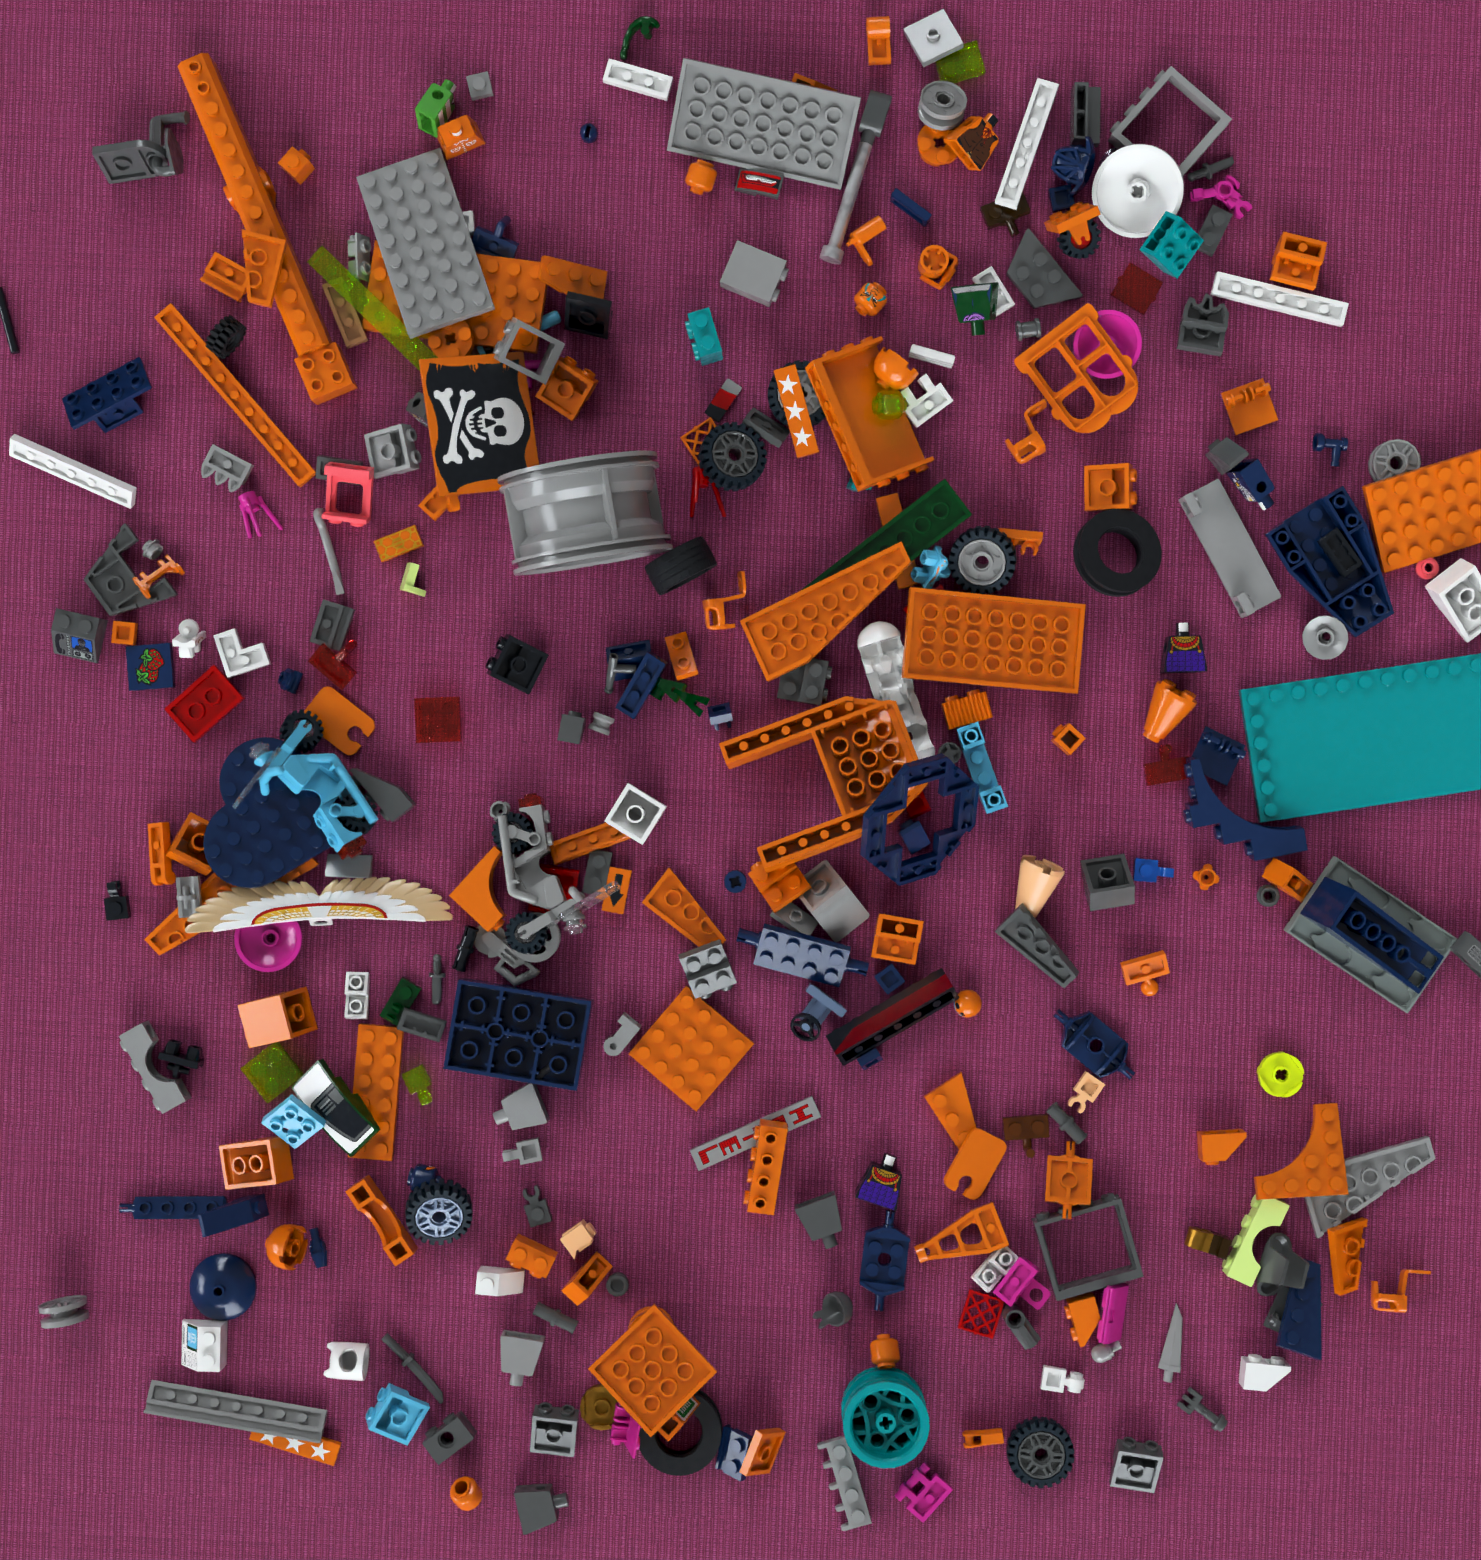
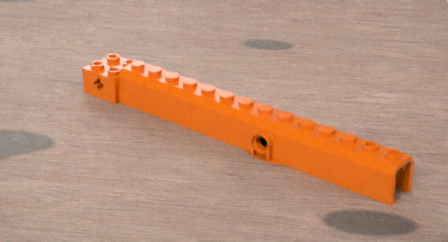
[177,53,358,405]

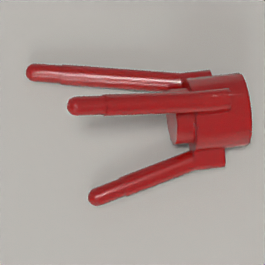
[690,466,726,518]

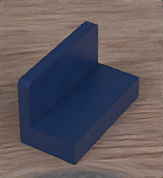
[606,640,652,681]

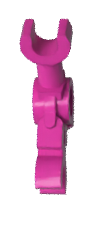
[1189,175,1252,220]

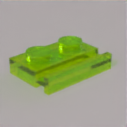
[936,40,986,83]

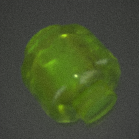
[872,390,907,420]

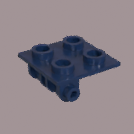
[1191,726,1246,786]

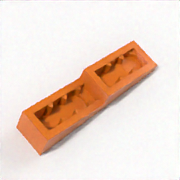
[876,493,920,589]

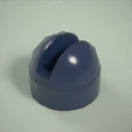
[580,123,598,143]

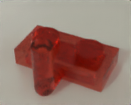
[308,640,358,690]
[1143,744,1189,786]

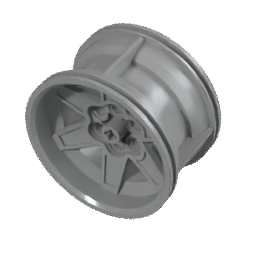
[497,450,673,576]

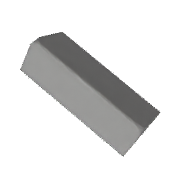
[325,854,373,878]

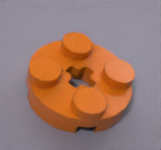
[917,125,958,166]
[428,320,475,358]

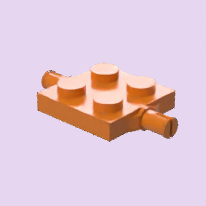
[1045,1141,1093,1219]

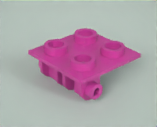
[610,1402,642,1459]

